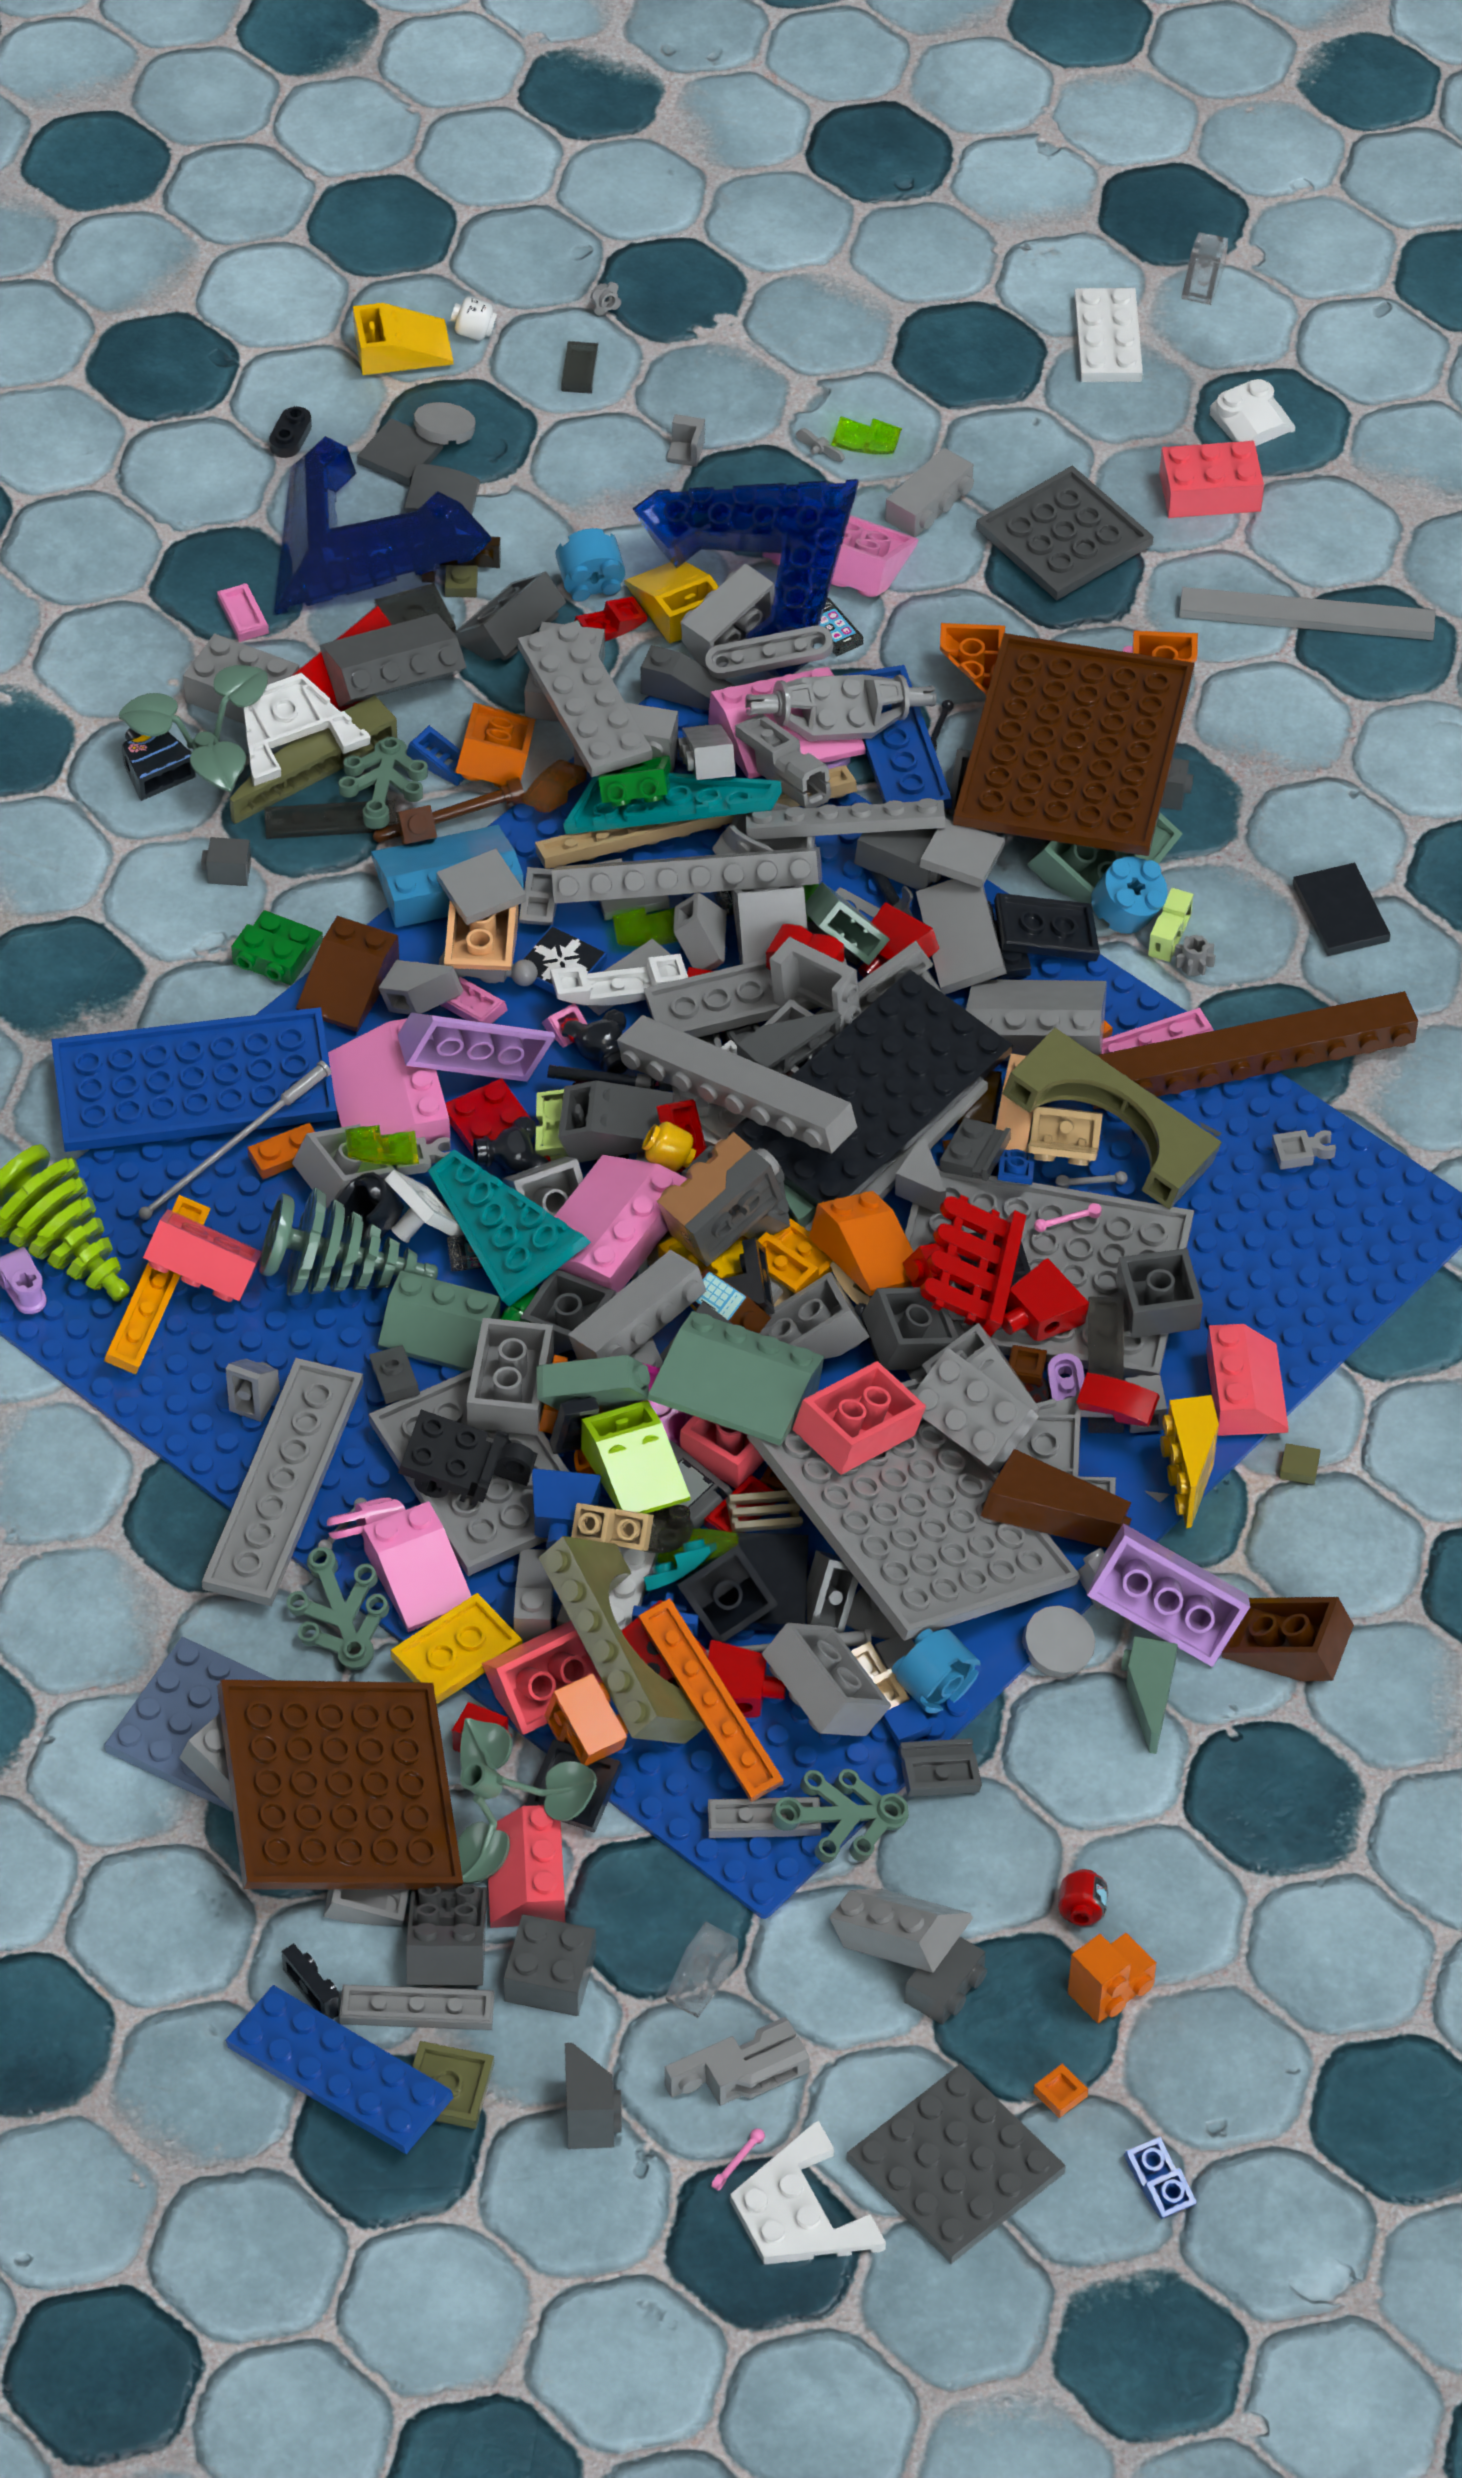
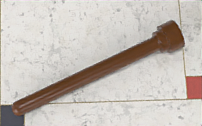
[373,777,526,843]

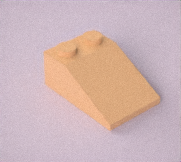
[444,901,519,971]

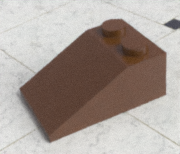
[296,916,399,1032]
[1221,1597,1354,1681]

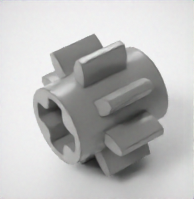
[1174,935,1216,976]

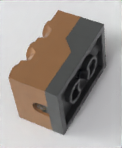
[657,1132,783,1267]

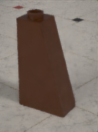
[981,1449,1132,1548]

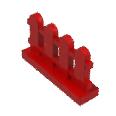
[920,1195,1027,1337]

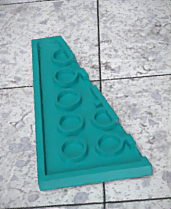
[563,773,782,835]
[428,1149,591,1307]

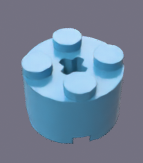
[555,528,626,602]
[1091,857,1168,934]
[892,1628,980,1713]

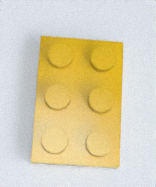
[391,1593,522,1704]

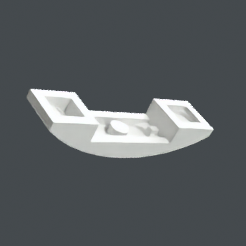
[550,954,688,1006]

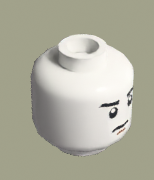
[450,296,497,341]

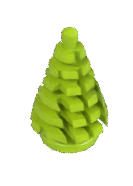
[0,1144,130,1302]

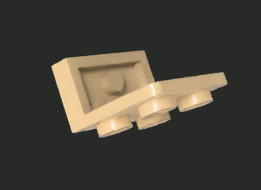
[1027,1106,1103,1166]

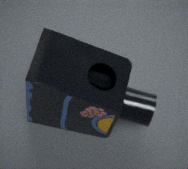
[122,728,196,801]

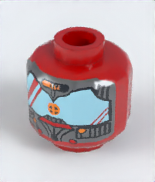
[1058,1869,1108,1926]

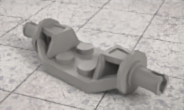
[745,674,936,741]

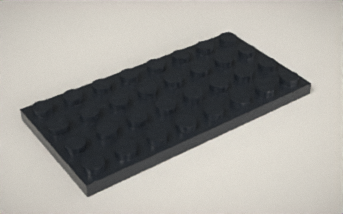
[728,969,1013,1208]

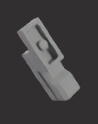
[735,714,831,808]
[665,2017,810,2106]

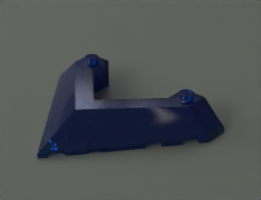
[274,436,492,615]
[633,479,859,678]

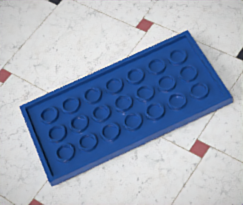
[51,1007,337,1152]

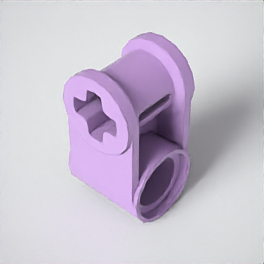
[0,1247,47,1314]

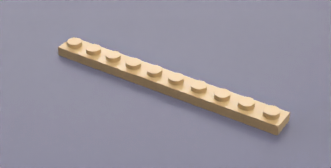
[535,765,857,869]

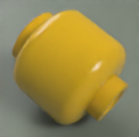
[642,1121,696,1172]

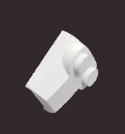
[1210,379,1295,446]

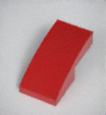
[574,596,648,641]
[1076,1372,1160,1427]

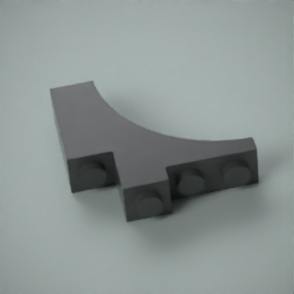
[854,828,1003,890]

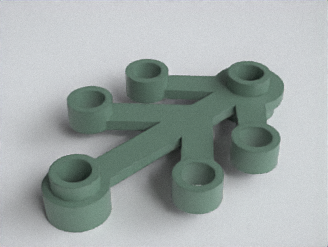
[338,737,428,829]
[287,1547,390,1670]
[771,1769,909,1863]

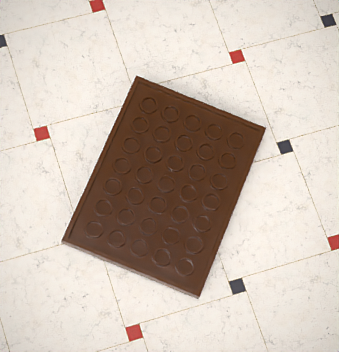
[953,633,1195,856]

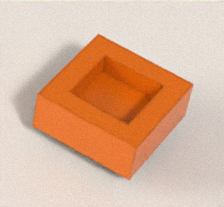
[1033,2063,1088,2118]

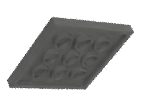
[976,465,1154,600]
[846,2063,1066,2264]

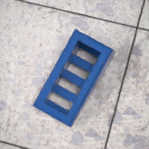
[406,725,465,786]

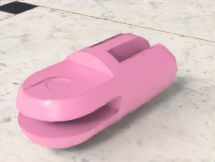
[327,1498,406,1539]

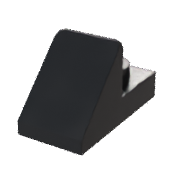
[723,1238,775,1315]

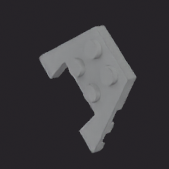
[1015,1392,1116,1495]

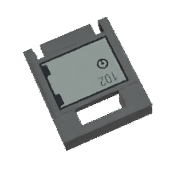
[647,1439,732,1541]

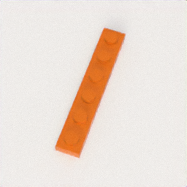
[638,1598,784,1803]

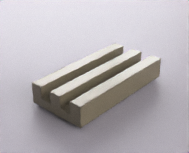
[726,1490,803,1533]

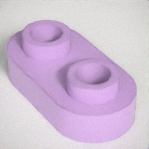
[1048,1353,1085,1401]

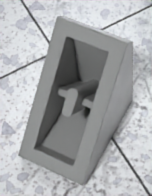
[895,1139,946,1213]

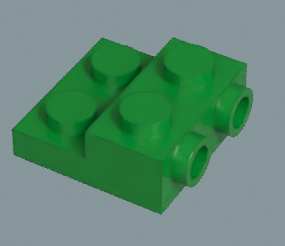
[598,755,671,806]
[231,910,323,986]

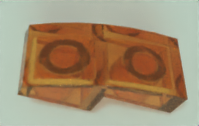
[522,759,587,812]

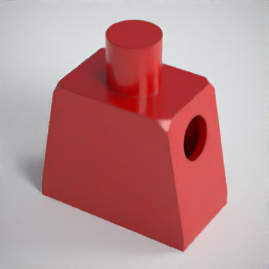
[858,902,940,978]
[1001,1258,1089,1341]
[708,1640,786,1718]

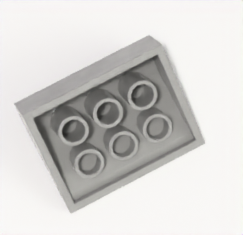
[966,980,1107,1061]

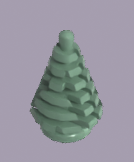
[260,1187,438,1296]

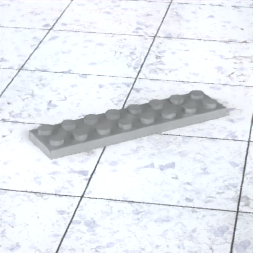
[202,1358,363,1606]

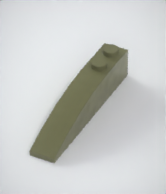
[229,695,398,824]

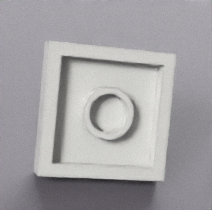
[385,1170,464,1243]

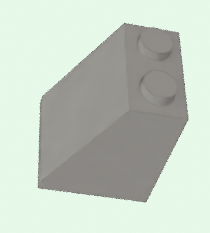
[731,885,808,965]

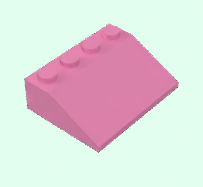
[762,500,918,597]
[708,667,866,779]
[328,1018,450,1156]
[554,1155,687,1293]

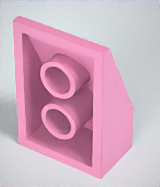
[363,1501,471,1632]

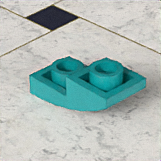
[644,1539,717,1591]

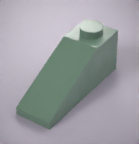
[1121,1636,1178,1754]

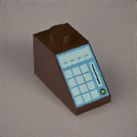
[692,1269,771,1333]

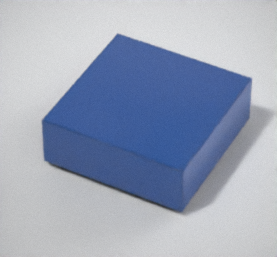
[881,1699,932,1747]

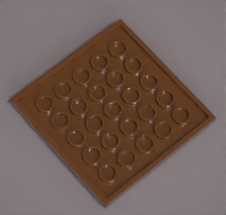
[217,1679,463,1890]

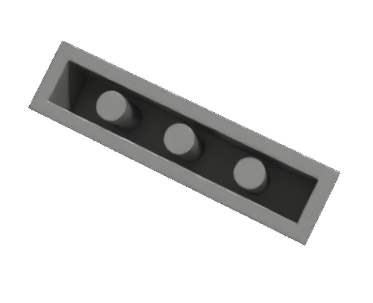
[568,1249,706,1360]

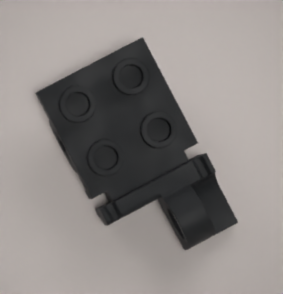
[398,1409,538,1506]

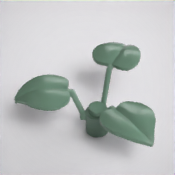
[119,665,268,793]
[457,1718,597,1884]

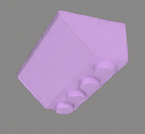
[398,1012,555,1082]
[1087,1523,1250,1667]

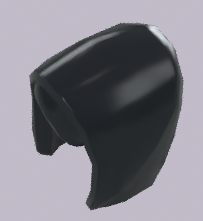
[337,1172,404,1241]

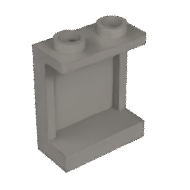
[770,937,861,1032]

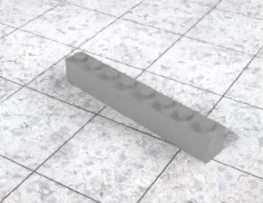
[551,847,822,904]
[617,1015,857,1154]

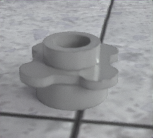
[590,282,621,316]

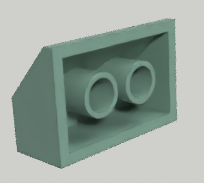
[378,1270,501,1372]

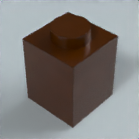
[395,805,437,845]

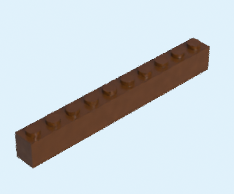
[1091,991,1418,1110]

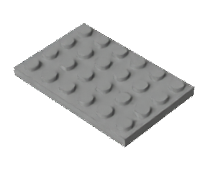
[369,1369,569,1576]

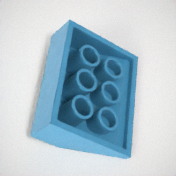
[371,825,524,928]

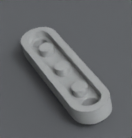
[705,626,834,679]

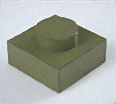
[445,565,478,597]

